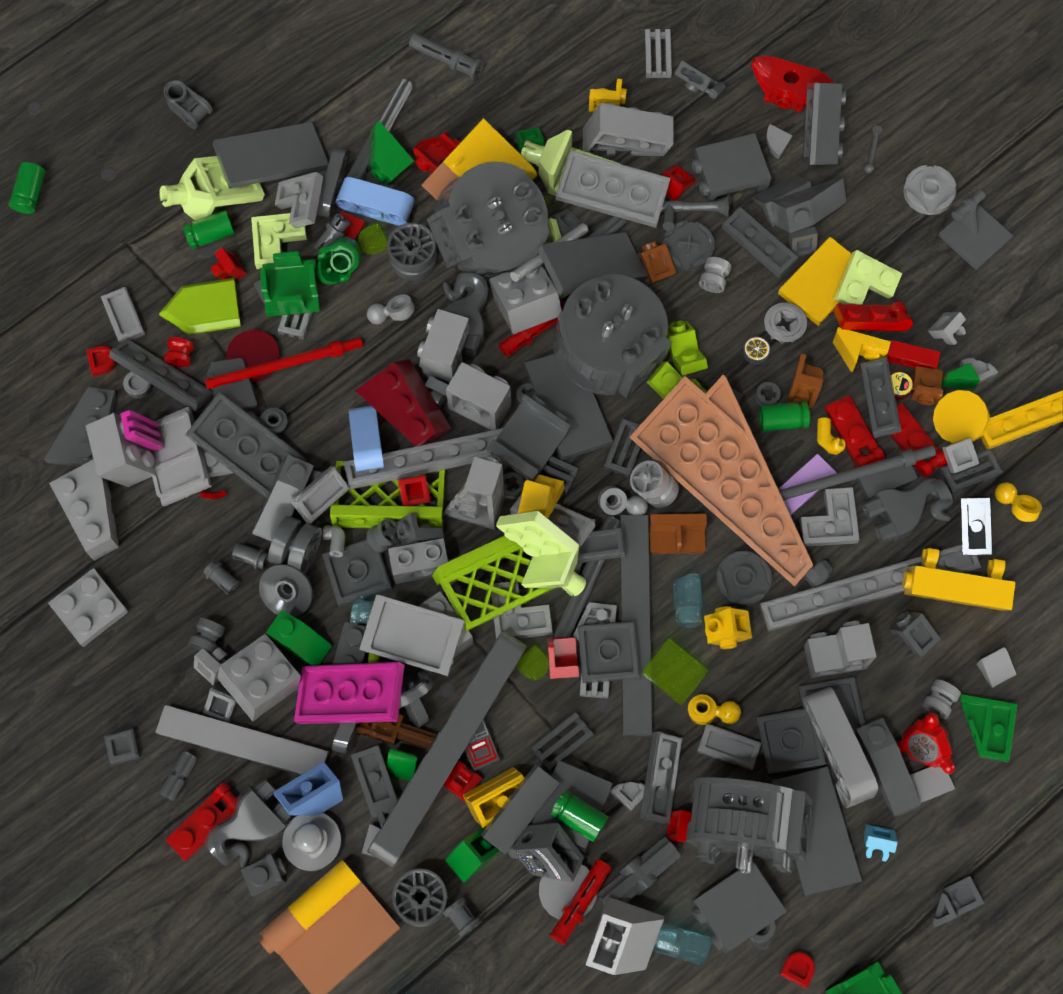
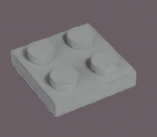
[48,568,128,647]

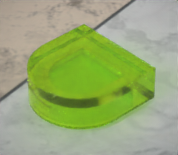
[358,223,388,255]
[515,645,549,680]

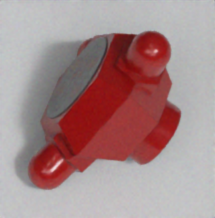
[896,712,955,774]

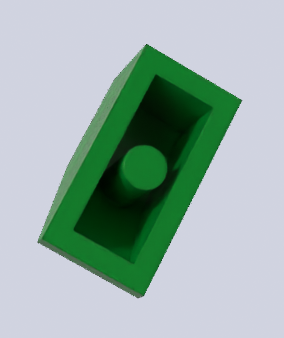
[369,120,414,186]
[266,610,333,666]
[445,825,502,883]

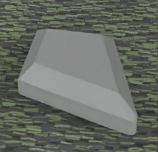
[573,602,617,642]

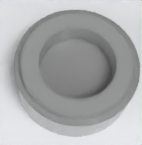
[123,372,152,399]

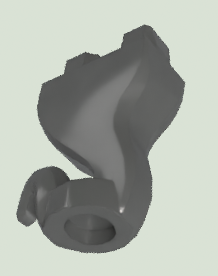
[443,273,489,356]
[862,478,953,543]
[205,778,291,868]

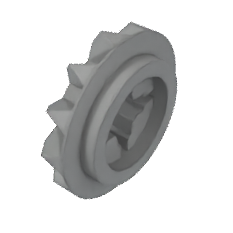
[764,303,807,344]

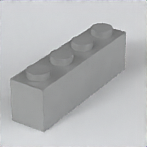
[443,456,505,530]

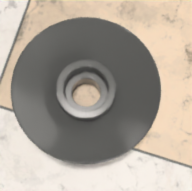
[259,564,313,617]

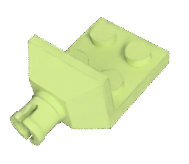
[521,130,620,196]
[160,156,265,221]
[496,511,586,596]

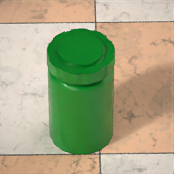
[9,162,46,214]
[183,210,235,250]
[759,401,810,432]
[551,790,609,842]

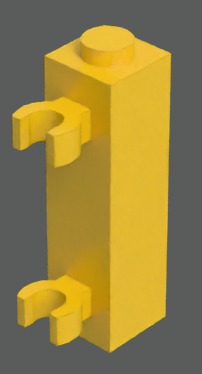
[902,548,1015,611]

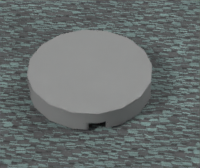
[903,165,956,215]
[539,865,597,921]

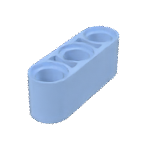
[335,177,415,226]
[348,406,384,472]

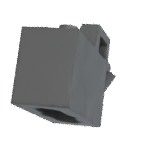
[674,60,726,99]

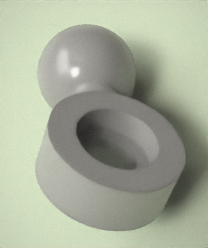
[367,294,415,325]
[598,486,648,515]

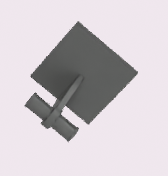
[938,189,1013,271]

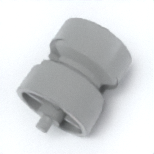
[630,460,679,508]

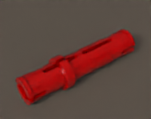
[498,299,566,358]
[549,859,612,946]

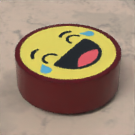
[891,371,914,400]

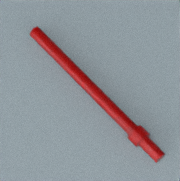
[204,337,363,389]

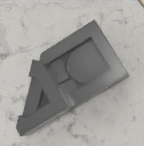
[933,876,985,927]

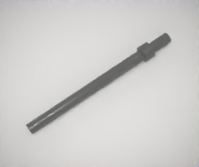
[779,445,936,501]

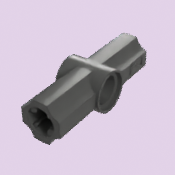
[597,837,681,905]

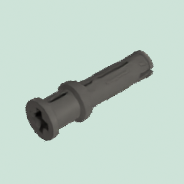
[409,33,484,81]

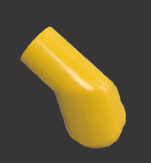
[817,418,846,455]

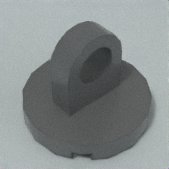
[399,671,434,728]

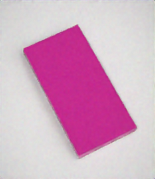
[294,662,405,724]

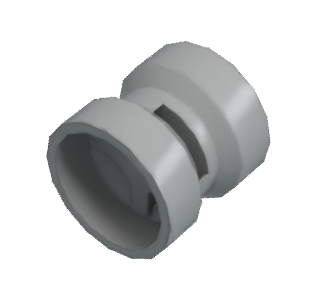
[699,257,732,293]
[922,679,961,719]

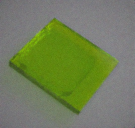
[641,638,708,706]

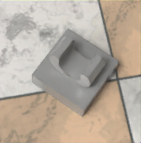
[928,312,966,345]
[942,438,980,473]
[194,647,227,686]

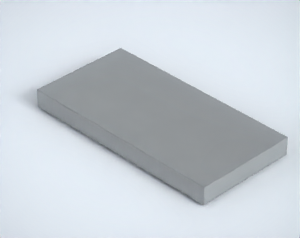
[555,150,670,228]

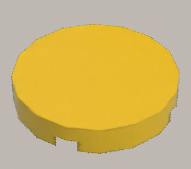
[933,390,990,443]

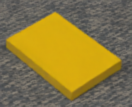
[778,237,852,326]

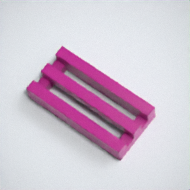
[120,410,164,452]

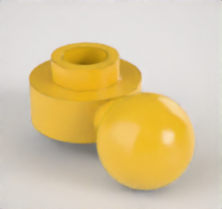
[995,482,1042,522]
[688,694,741,725]

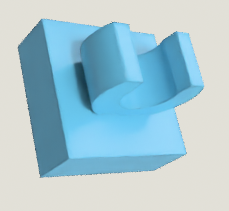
[864,824,898,862]

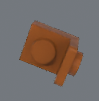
[637,241,676,283]
[910,366,943,405]

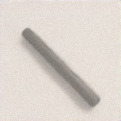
[510,223,588,282]

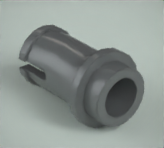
[232,542,269,570]
[203,560,240,595]

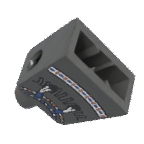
[509,823,584,882]

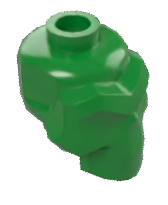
[317,237,362,284]

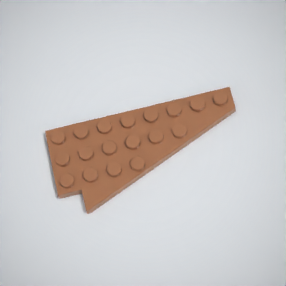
[629,375,813,586]

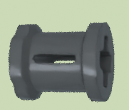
[443,897,482,938]

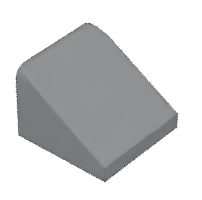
[977,647,1017,688]

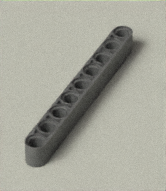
[367,630,527,867]

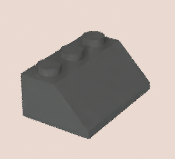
[803,83,846,165]

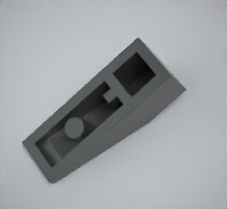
[771,177,847,233]
[252,455,314,542]
[855,718,921,817]

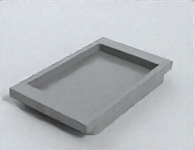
[149,406,212,506]
[359,594,465,676]

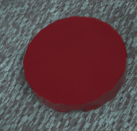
[226,330,280,382]

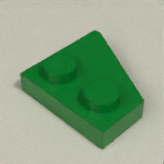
[960,694,1018,763]

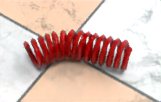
[199,490,227,500]

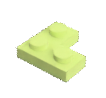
[251,213,307,269]
[834,250,902,304]

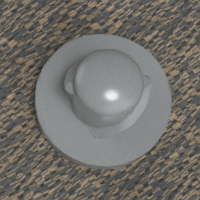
[282,813,342,871]

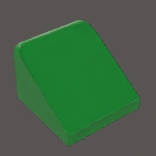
[515,127,545,155]
[941,363,980,390]
[386,749,419,781]

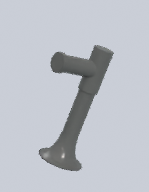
[661,192,729,231]

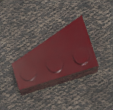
[355,359,451,446]

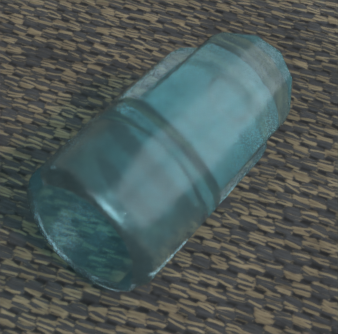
[673,573,703,628]
[654,923,712,966]

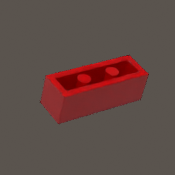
[886,340,940,369]

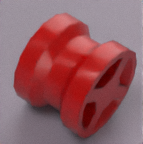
[164,337,194,368]

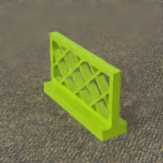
[330,461,445,529]
[432,536,557,632]

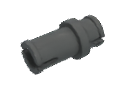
[314,214,350,250]

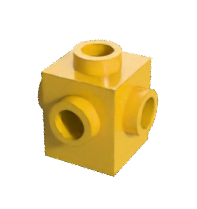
[704,606,752,649]

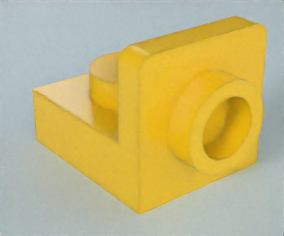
[589,79,626,112]

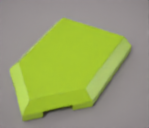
[159,278,241,335]

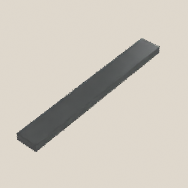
[620,515,652,737]

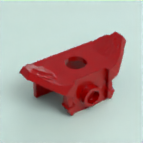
[751,56,834,113]
[413,130,461,174]

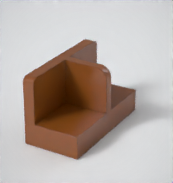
[787,353,823,409]
[649,514,707,554]

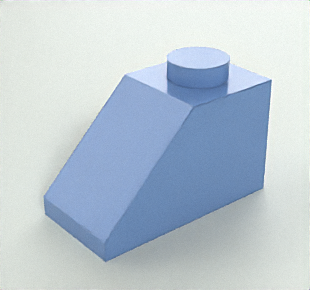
[274,761,343,816]

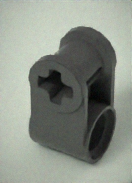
[164,80,213,129]

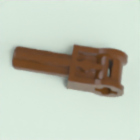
[355,714,438,750]

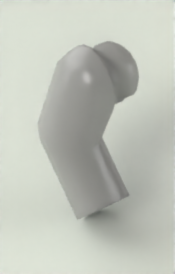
[323,524,346,557]

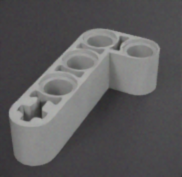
[803,687,878,808]

